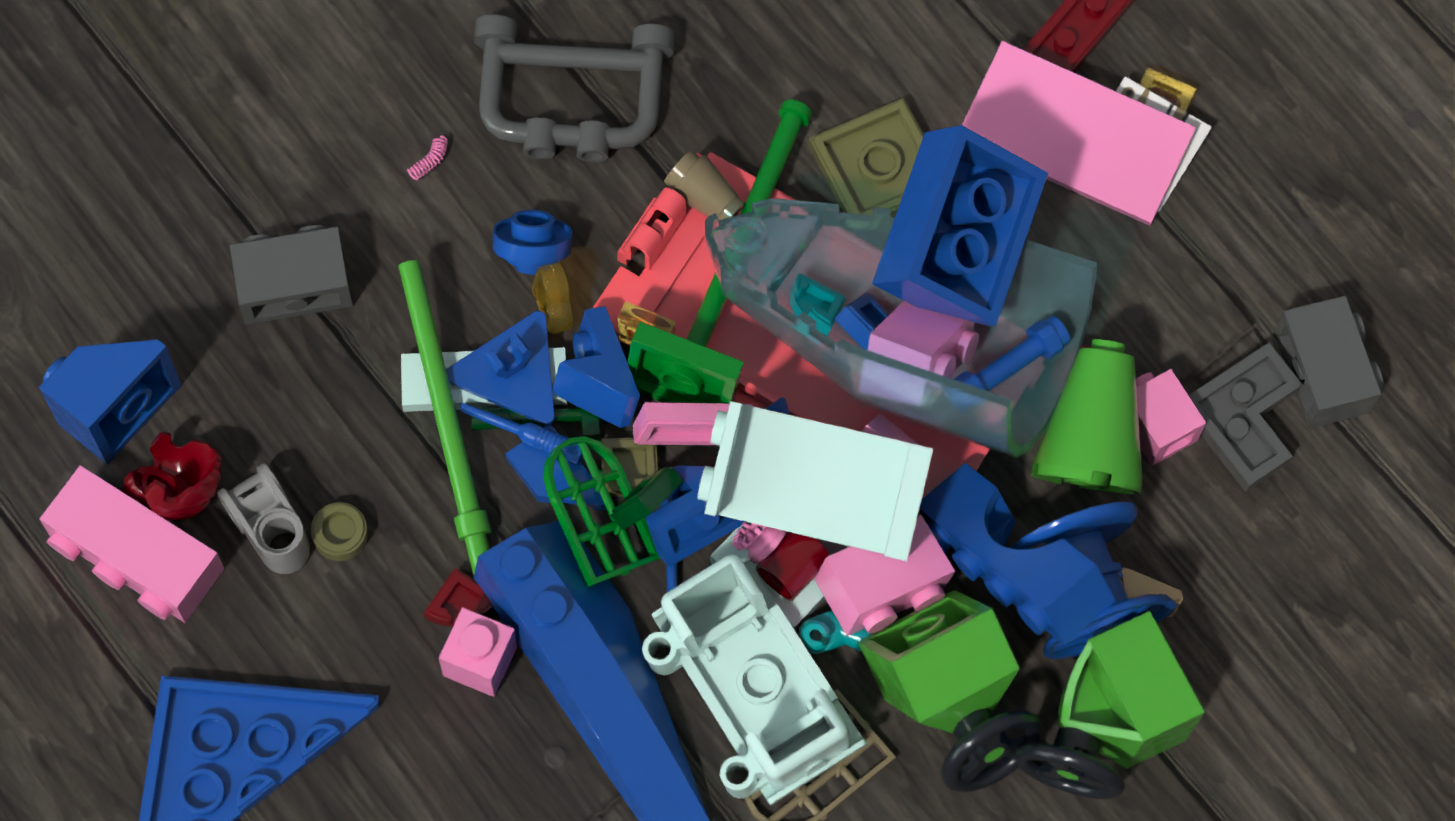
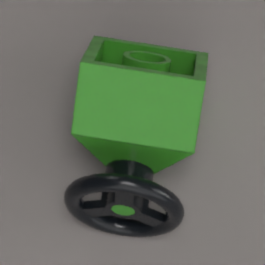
[857,590,1042,792]
[1013,611,1205,799]

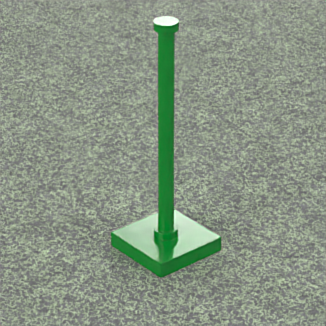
[627,100,812,404]

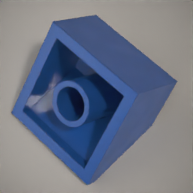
[39,340,182,465]

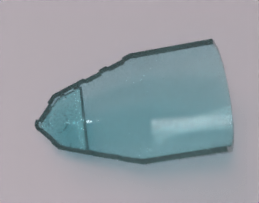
[705,198,1097,458]

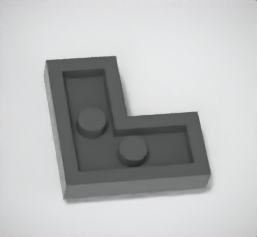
[1189,343,1303,493]

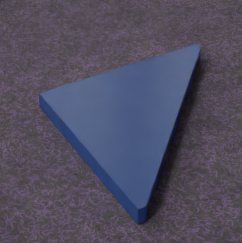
[139,676,380,821]

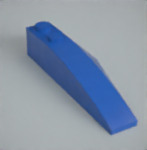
[474,521,710,821]

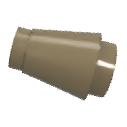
[664,150,745,227]

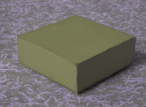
[601,438,658,497]

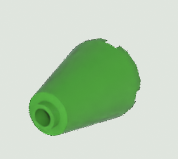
[1031,339,1143,494]

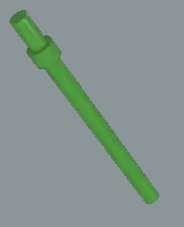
[398,260,491,576]

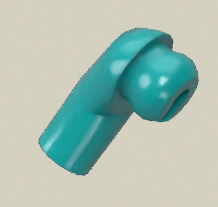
[798,611,873,654]

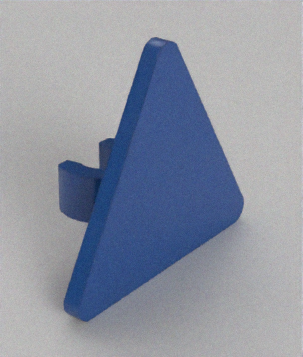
[446,311,555,426]

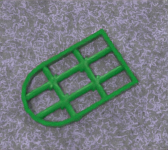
[543,436,660,587]

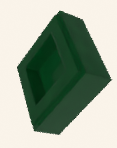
[610,466,683,530]

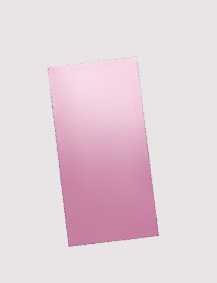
[962,41,1196,226]

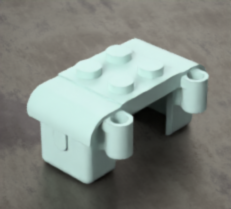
[642,555,868,806]

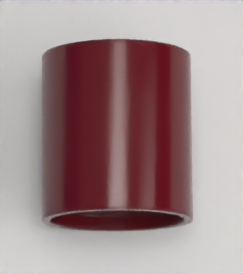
[756,532,830,601]

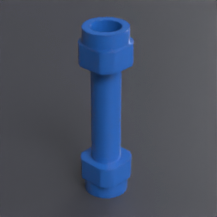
[944,315,1071,416]

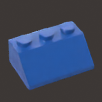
[872,125,1048,326]

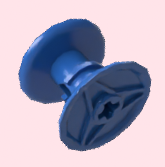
[1010,502,1177,659]

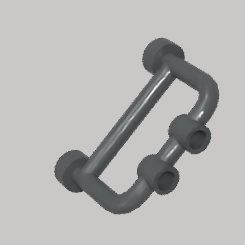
[474,15,675,163]

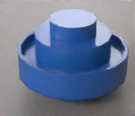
[492,210,572,275]

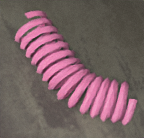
[407,135,448,180]

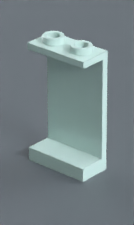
[697,401,933,561]

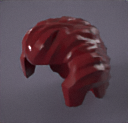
[122,432,222,521]

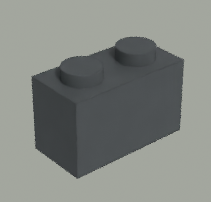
[230,225,353,325]
[1274,296,1383,429]

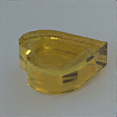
[532,262,573,334]

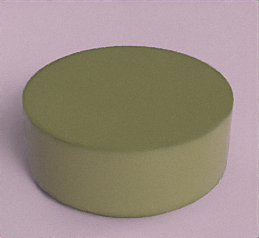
[311,502,368,561]

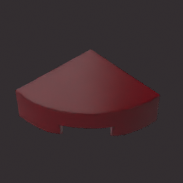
[424,568,495,627]

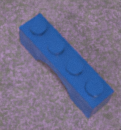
[919,463,1116,645]

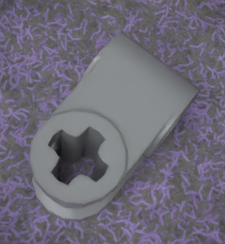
[216,462,310,574]

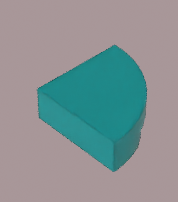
[789,273,847,341]

